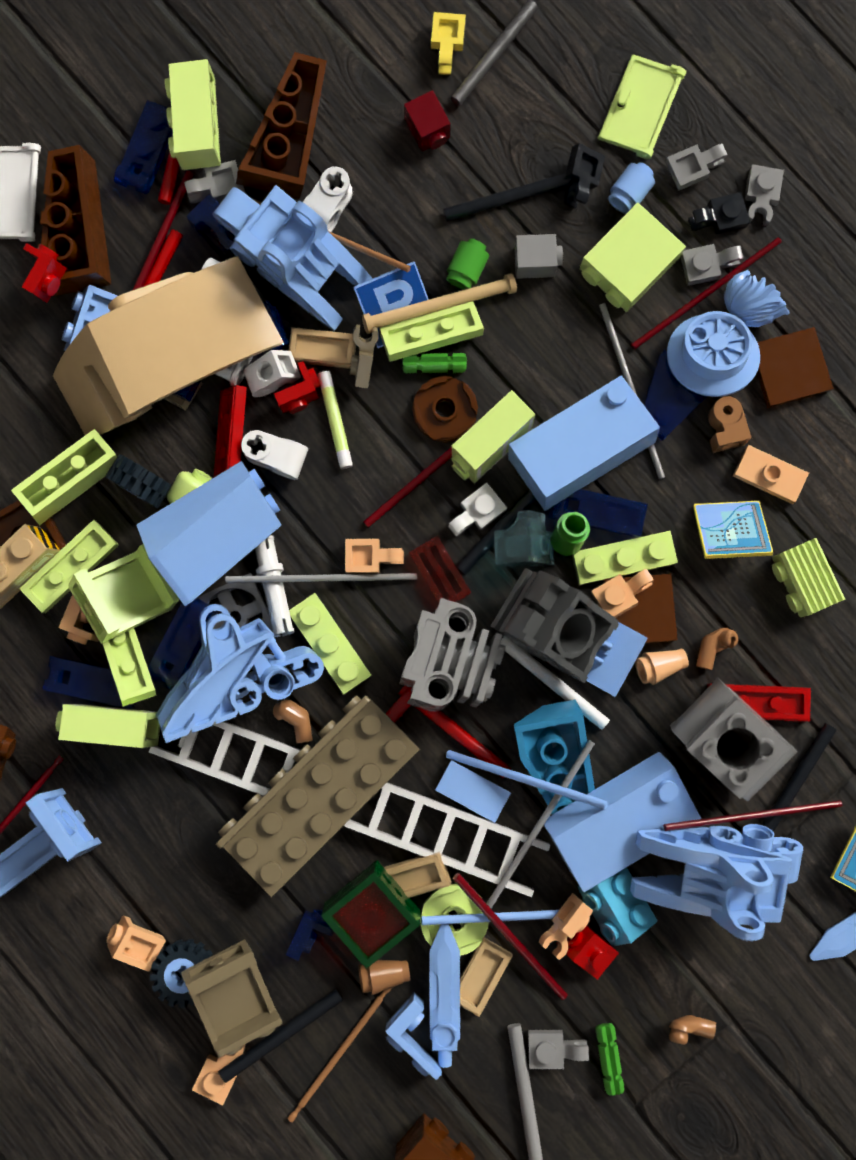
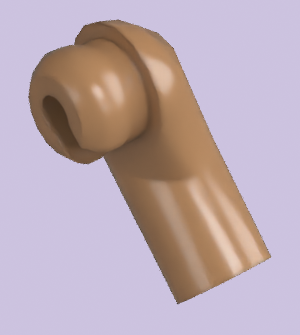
[696,628,738,670]
[273,700,313,744]
[669,1015,716,1045]

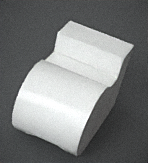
[243,350,301,397]

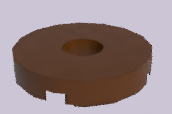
[412,376,478,443]

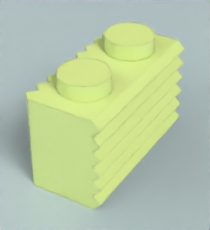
[772,538,845,617]

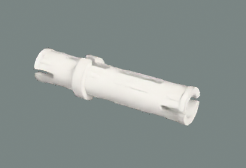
[255,535,295,637]

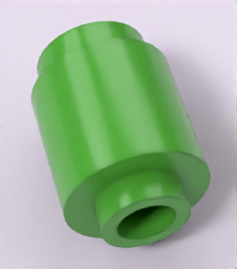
[446,238,489,290]
[550,512,590,556]

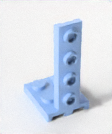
[0,788,102,898]

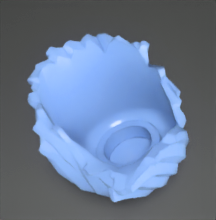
[724,270,790,327]

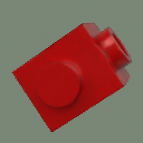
[22,243,67,303]
[274,361,321,414]
[557,926,619,980]

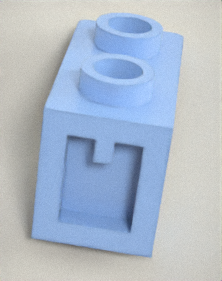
[385,992,442,1080]

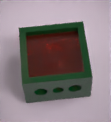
[321,860,421,969]

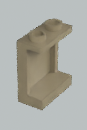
[181,939,282,1057]

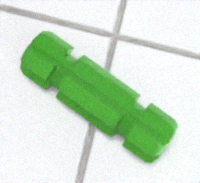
[403,353,467,373]
[595,1023,625,1096]

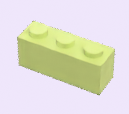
[165,59,221,170]
[11,429,117,525]

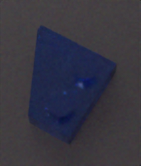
[643,350,707,441]

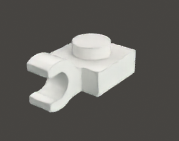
[448,483,507,537]

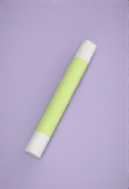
[318,371,353,469]

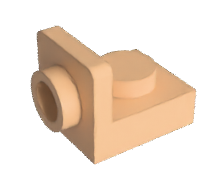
[58,594,99,645]
[106,915,166,972]

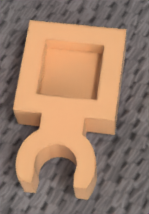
[192,1044,245,1105]

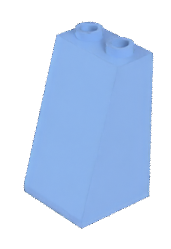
[136,461,281,606]

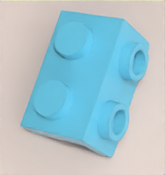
[578,867,658,946]

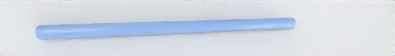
[446,750,608,810]
[421,910,559,925]

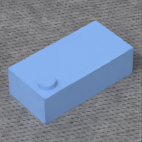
[508,375,660,511]
[544,752,701,893]

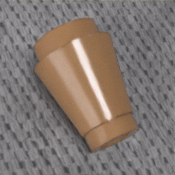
[358,960,410,995]

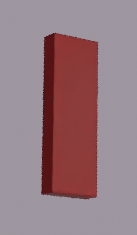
[214,385,247,477]
[707,684,811,722]

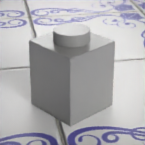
[514,234,563,279]

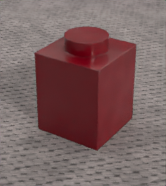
[404,90,451,152]

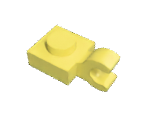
[431,12,466,75]

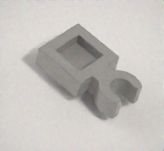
[744,165,784,226]

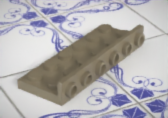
[216,695,420,897]

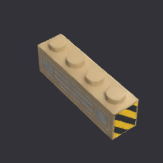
[0,524,60,609]

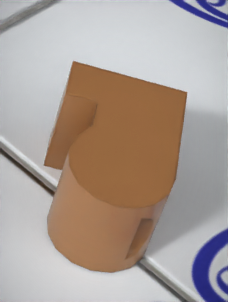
[708,396,751,453]

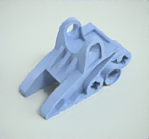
[213,185,373,332]
[156,604,324,743]
[630,824,804,941]

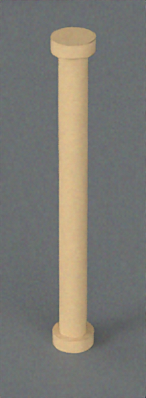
[362,273,517,334]

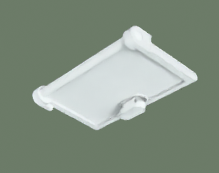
[0,143,41,242]

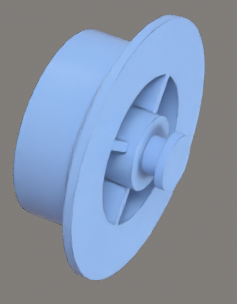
[667,311,760,397]

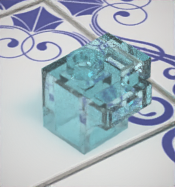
[494,510,554,567]

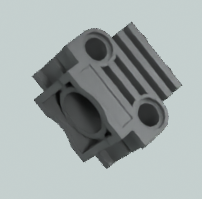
[490,568,619,683]

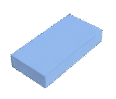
[435,760,511,823]

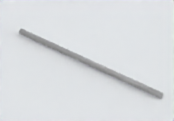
[599,303,665,479]
[225,573,417,583]
[486,740,595,908]

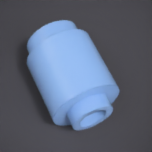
[608,162,655,214]

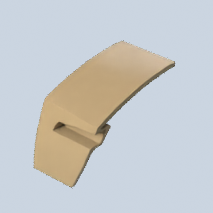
[53,256,283,435]

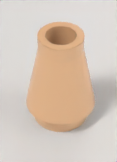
[635,648,689,685]

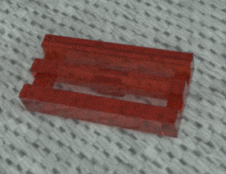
[409,536,471,604]

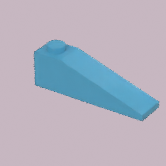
[514,699,595,815]

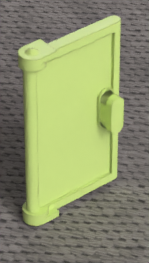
[598,55,686,159]

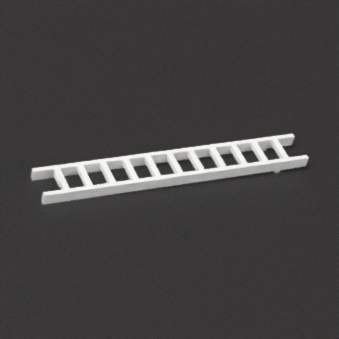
[149,721,550,897]

